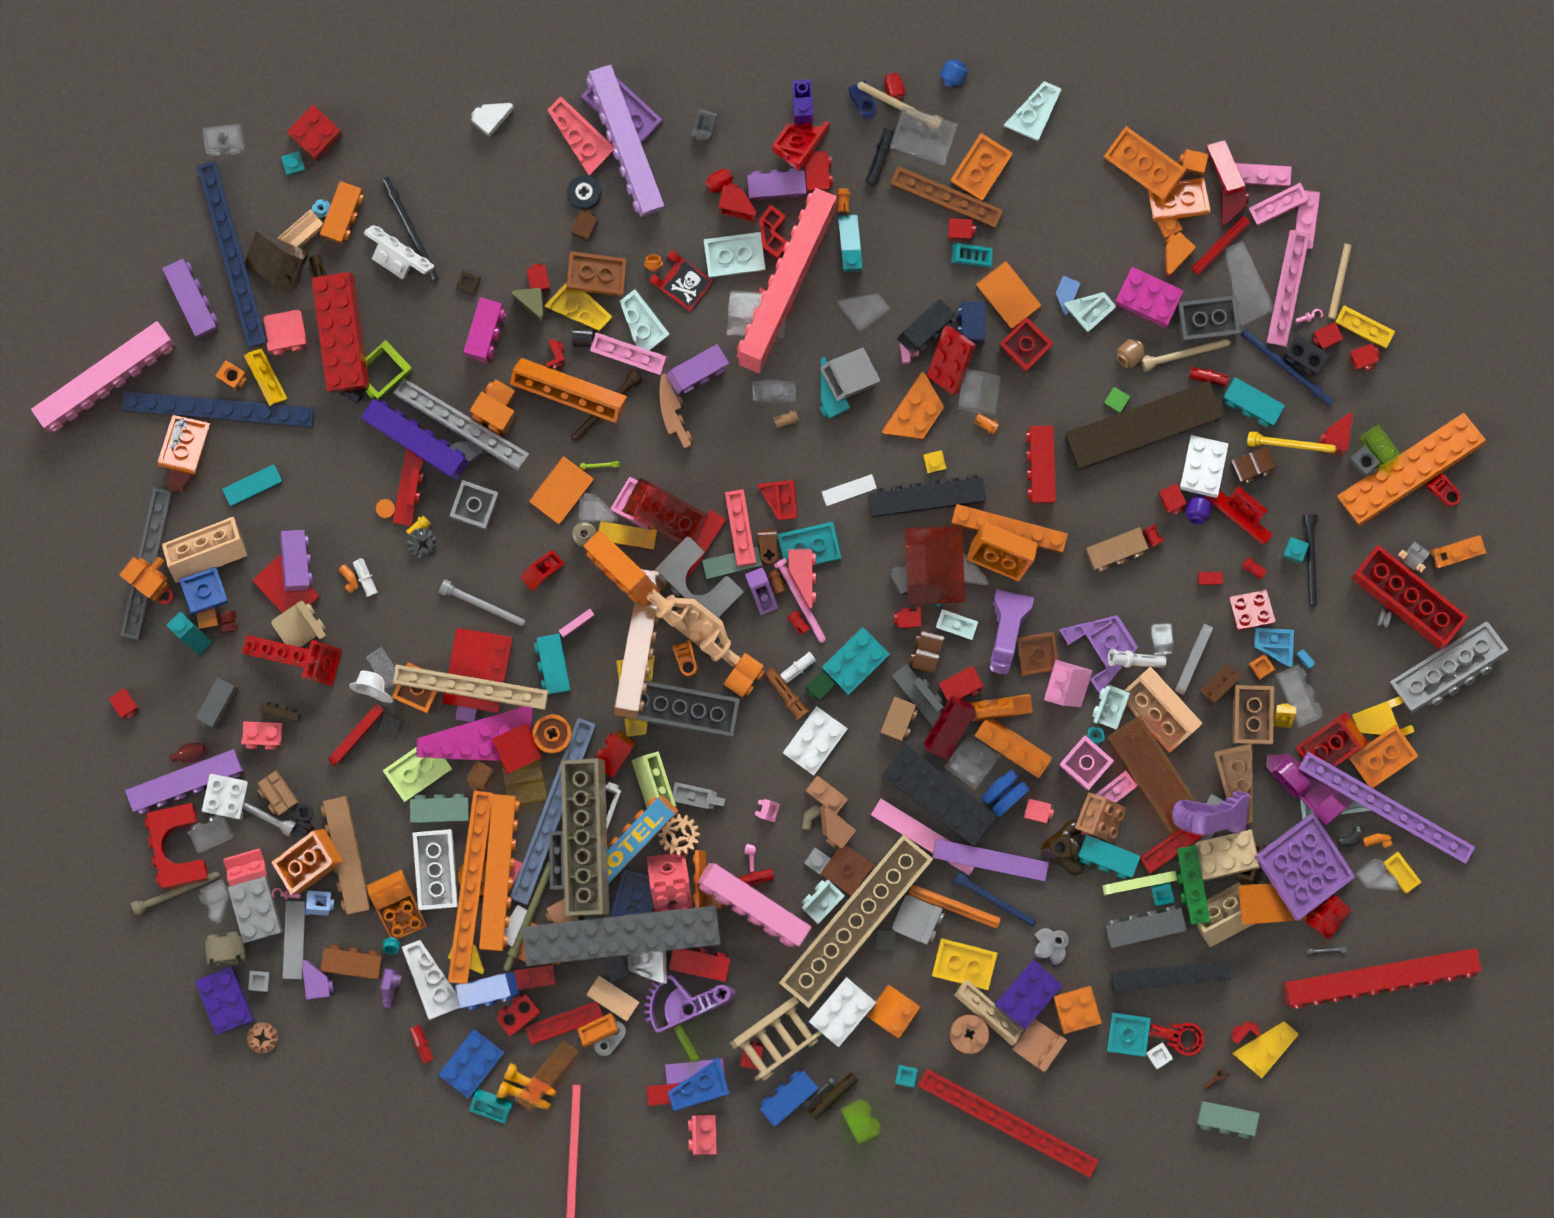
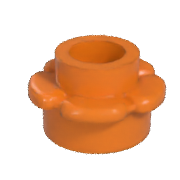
[644,254,663,271]

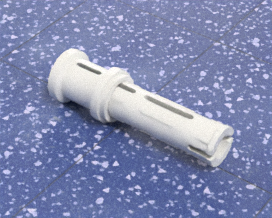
[1108,649,1166,668]

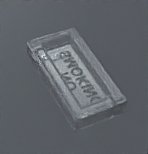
[366,647,395,689]

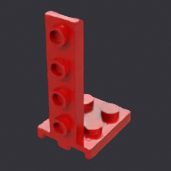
[242,635,342,687]

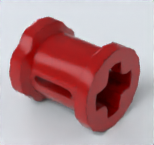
[1142,524,1165,548]

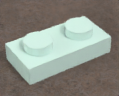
[936,609,978,640]

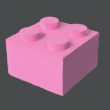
[1058,736,1114,791]

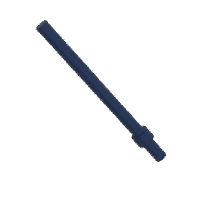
[1241,328,1335,406]

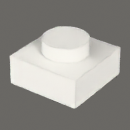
[1146,1042,1173,1069]

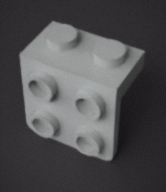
[892,895,944,945]

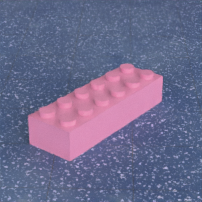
[696,863,811,947]

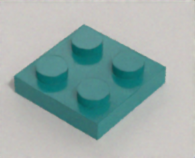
[1107,1013,1151,1057]

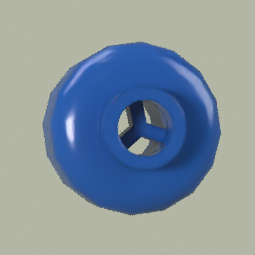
[940,58,968,88]

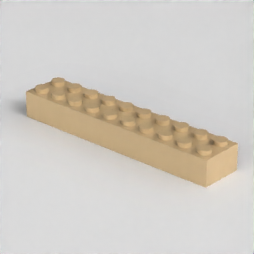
[779,834,933,1008]

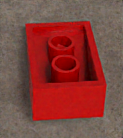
[1295,711,1368,767]

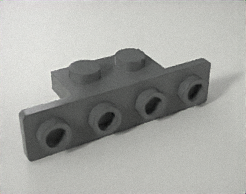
[892,665,944,726]

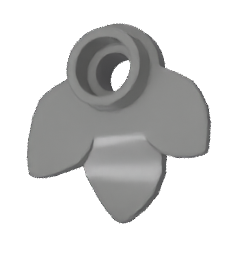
[1035,928,1069,966]

